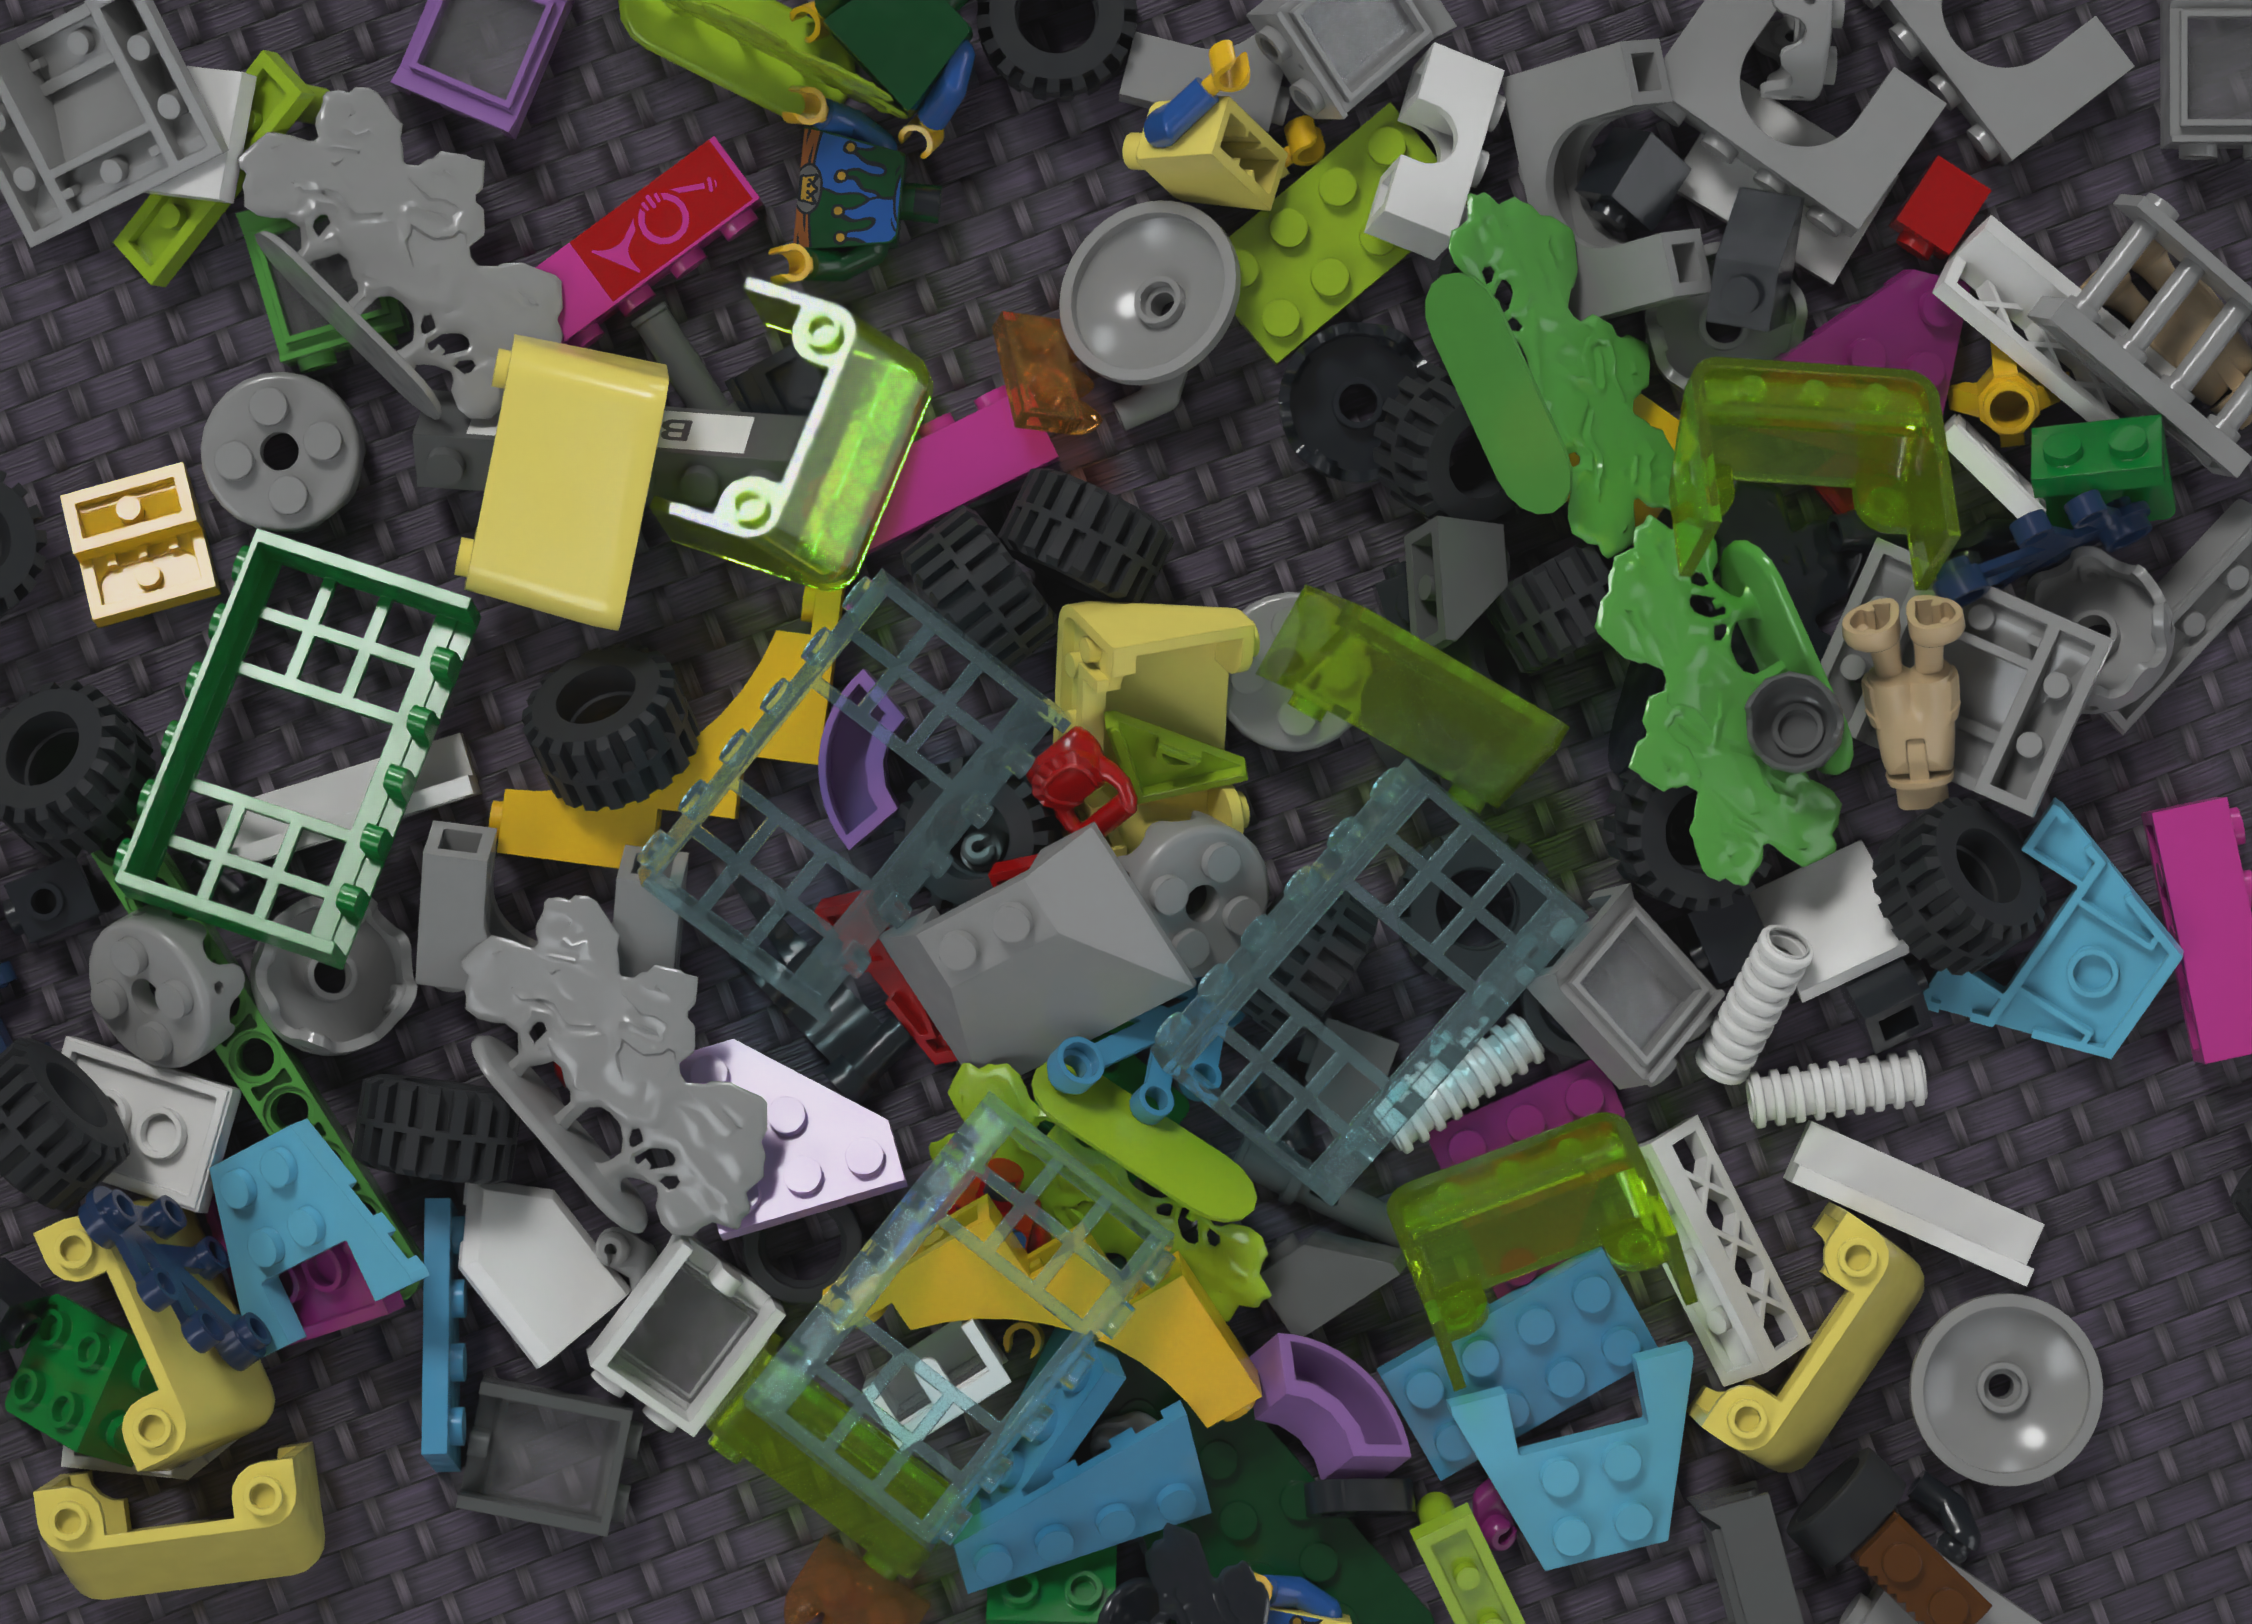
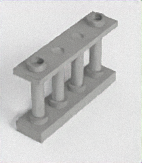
[2027,193,2252,478]

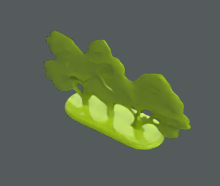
[618,0,908,119]
[929,1062,1272,1322]

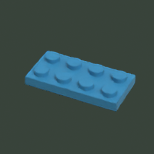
[1377,1242,1658,1481]

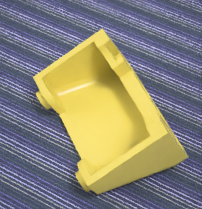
[454,334,669,631]
[1053,601,1260,857]
[33,1197,275,1472]
[1686,1201,1924,1473]
[33,1442,325,1600]

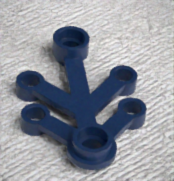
[1932,489,2153,608]
[78,1186,271,1371]

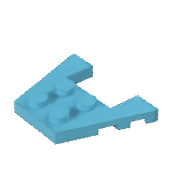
[1922,797,2184,1059]
[209,1118,430,1358]
[1446,1341,1694,1571]

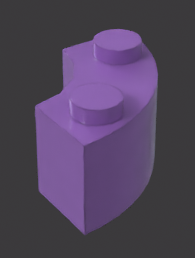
[818,669,909,850]
[1249,1333,1411,1480]

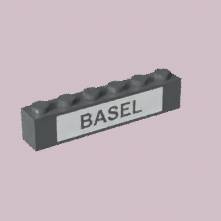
[412,390,811,514]

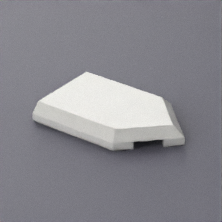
[458,1182,631,1369]

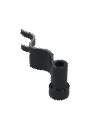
[693,873,917,1105]

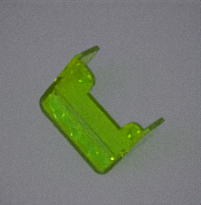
[650,276,933,592]
[1669,357,1961,591]
[1255,584,1570,814]
[1386,1112,1698,1392]
[705,1332,975,1581]

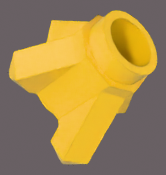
[1947,341,2070,448]

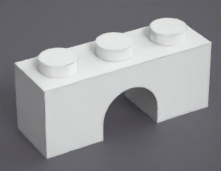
[1364,42,1506,260]

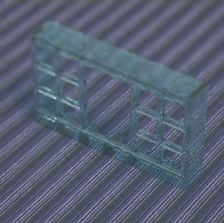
[637,568,1071,1025]
[1150,758,1590,1207]
[743,1091,1176,1552]

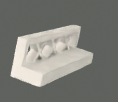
[1932,215,2176,422]
[216,733,482,870]
[1609,1115,1812,1387]
[1783,1120,2045,1287]

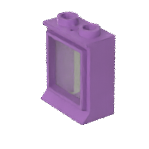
[390,0,575,140]

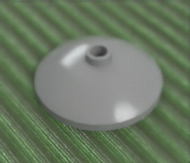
[1059,200,1241,385]
[1909,1293,2103,1486]

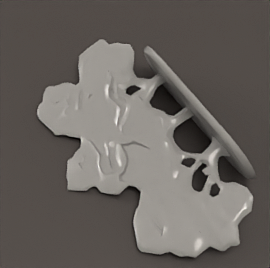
[238,87,563,420]
[461,895,767,1236]

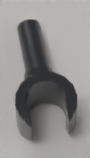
[191,858,280,915]

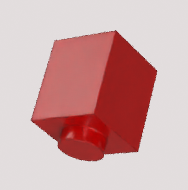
[1888,155,1992,261]

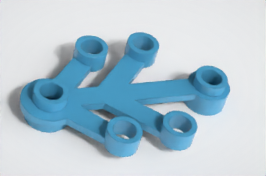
[1047,968,1245,1125]

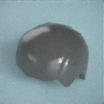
[1744,671,1844,774]

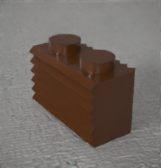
[1850,1510,1992,1624]

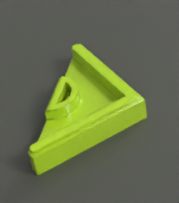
[1104,710,1248,804]

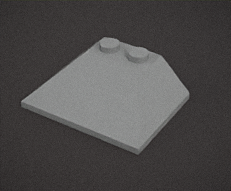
[0,0,229,248]
[1821,537,2114,818]
[879,822,1197,1076]

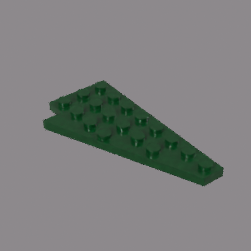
[1103,1255,1435,1624]

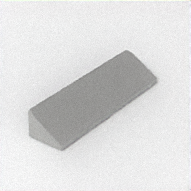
[2099,499,2252,735]

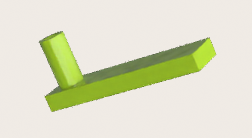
[113,50,330,287]
[1409,1492,1526,1624]

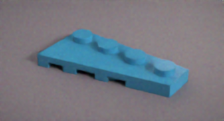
[421,1198,468,1472]
[957,1327,1126,1524]
[948,1400,1212,1594]

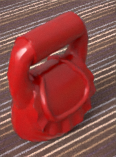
[1025,726,1138,837]

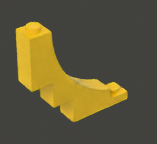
[488,571,847,869]
[822,1193,1262,1428]

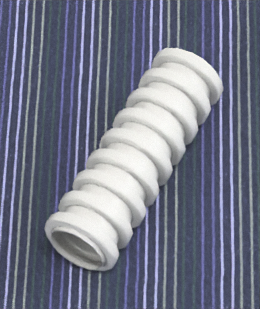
[1695,925,1814,1085]
[1375,1014,1545,1154]
[1746,1049,1928,1129]

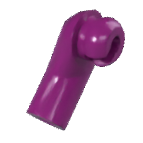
[1472,1477,1517,1552]

